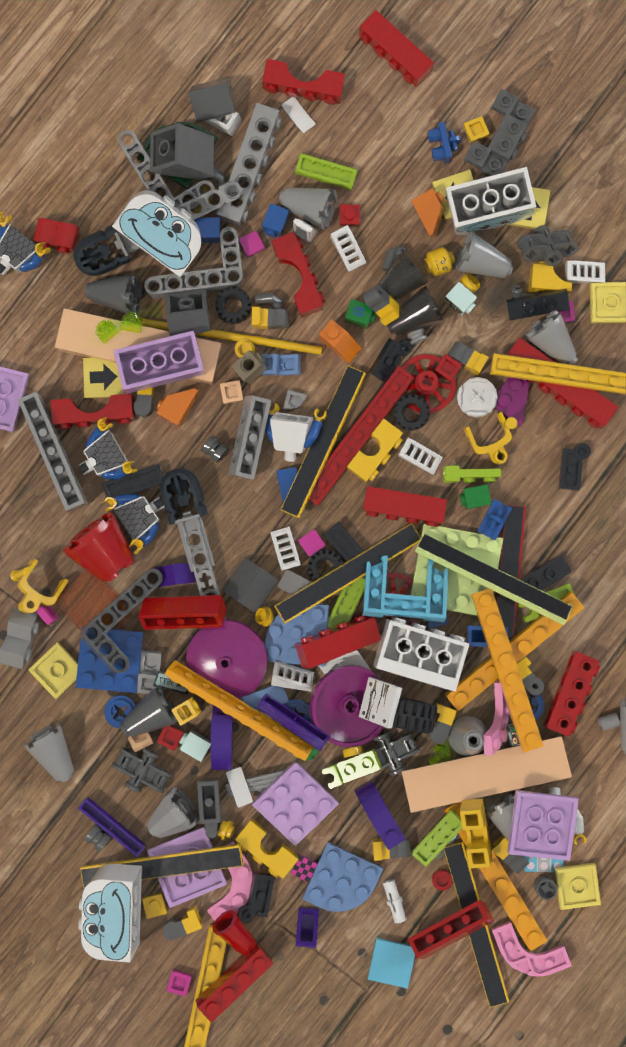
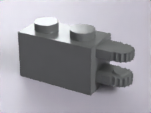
[197,778,222,839]

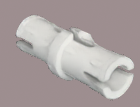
[382,879,407,923]

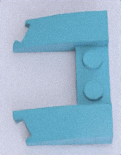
[362,556,448,623]

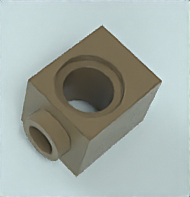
[232,350,268,384]

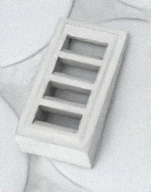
[205,112,242,136]
[293,218,317,243]
[330,225,366,272]
[565,261,605,283]
[398,437,443,475]
[270,527,301,571]
[271,661,314,692]

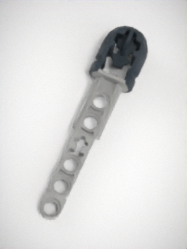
[73,181,242,276]
[160,468,227,620]

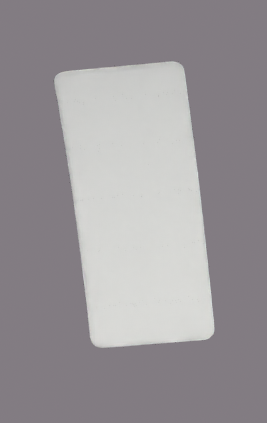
[282,97,315,133]

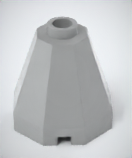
[147,787,200,838]

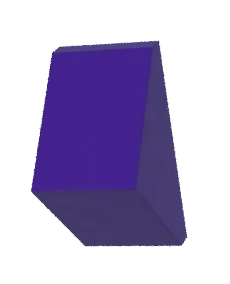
[155,563,196,587]
[295,908,319,948]

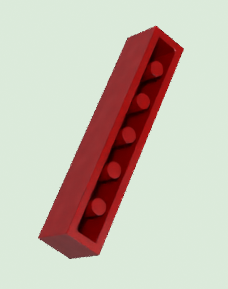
[507,337,619,429]

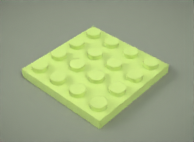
[410,523,503,616]

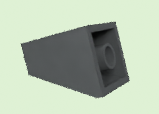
[150,123,214,180]

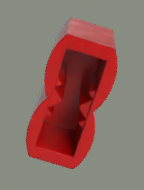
[33,218,80,255]

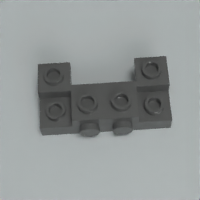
[464,89,535,177]

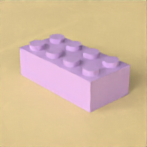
[113,331,205,394]

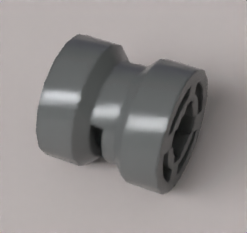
[201,435,229,463]
[83,824,112,852]
[533,875,557,900]

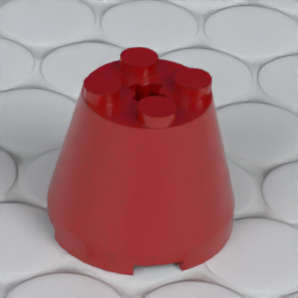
[62,511,134,582]

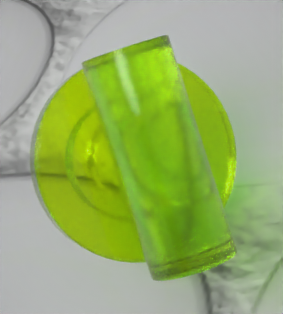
[120,312,143,333]
[95,320,120,344]
[429,744,451,765]

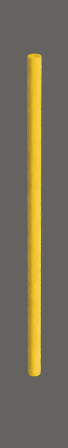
[124,316,322,355]

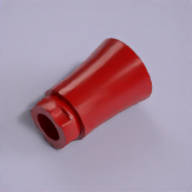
[213,910,256,956]

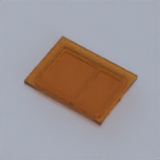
[56,570,132,631]

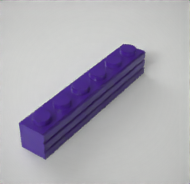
[257,693,330,751]
[78,797,146,857]

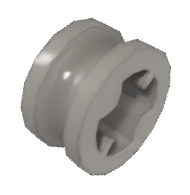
[407,328,428,345]

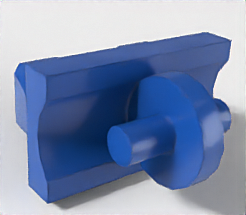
[427,122,462,164]
[477,499,512,540]

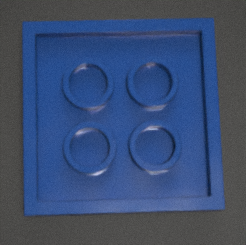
[75,626,143,693]

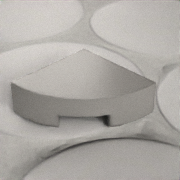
[283,390,307,410]

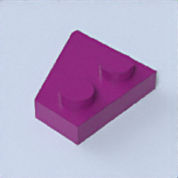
[494,377,529,427]

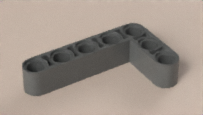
[80,569,162,674]

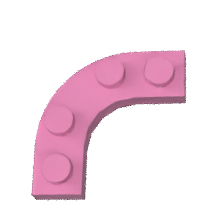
[483,679,510,756]
[207,839,253,921]
[491,921,572,976]

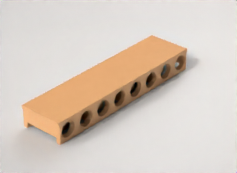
[55,309,221,385]
[402,737,572,813]

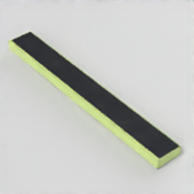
[415,533,573,625]

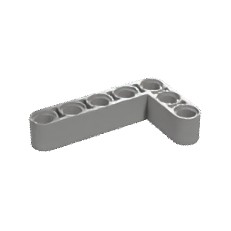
[118,130,214,211]
[145,227,244,299]

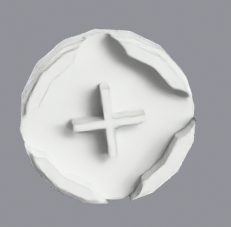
[457,377,498,418]

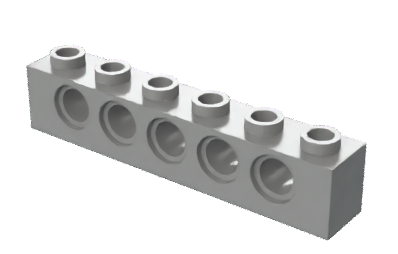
[217,103,282,228]
[17,392,89,512]

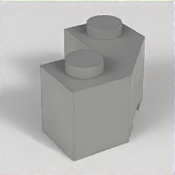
[0,607,40,669]

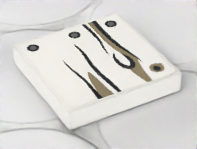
[359,677,402,729]

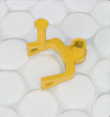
[463,411,517,465]
[10,559,69,614]

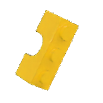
[347,419,403,483]
[460,799,492,868]
[235,817,299,879]

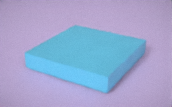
[367,937,415,989]

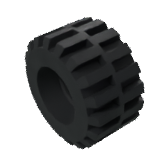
[392,697,438,734]

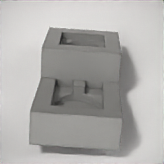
[137,649,162,694]

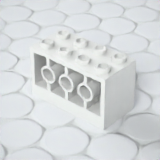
[373,616,469,692]

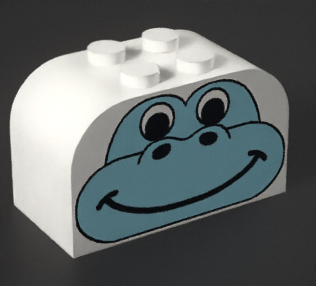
[446,167,536,235]
[112,190,201,277]
[78,864,142,962]

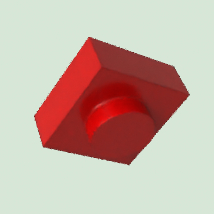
[339,204,360,226]
[434,354,462,382]
[157,726,184,751]

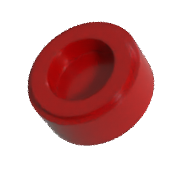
[431,869,452,891]

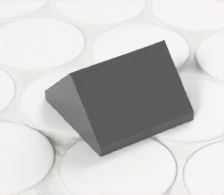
[188,76,236,122]
[223,557,278,613]

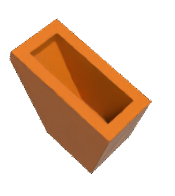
[411,188,445,238]
[318,319,362,364]
[156,388,200,427]

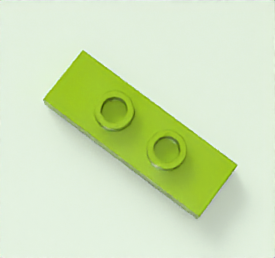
[295,153,358,190]
[328,577,365,629]
[411,808,462,867]

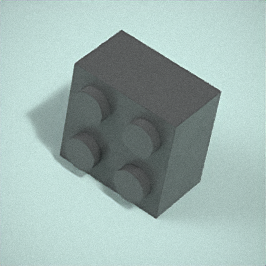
[166,289,210,336]

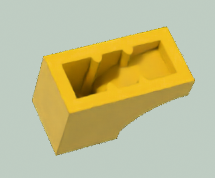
[528,261,572,295]

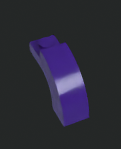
[211,705,233,770]
[354,779,406,850]

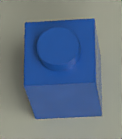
[262,203,290,238]
[195,218,221,243]

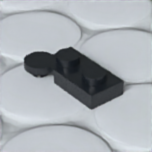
[368,338,412,383]
[558,443,591,491]
[238,872,275,922]

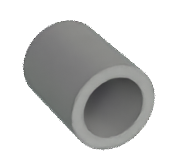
[597,712,620,732]

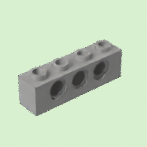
[228,395,271,480]

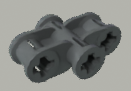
[517,225,578,266]
[367,731,421,776]
[111,747,173,793]

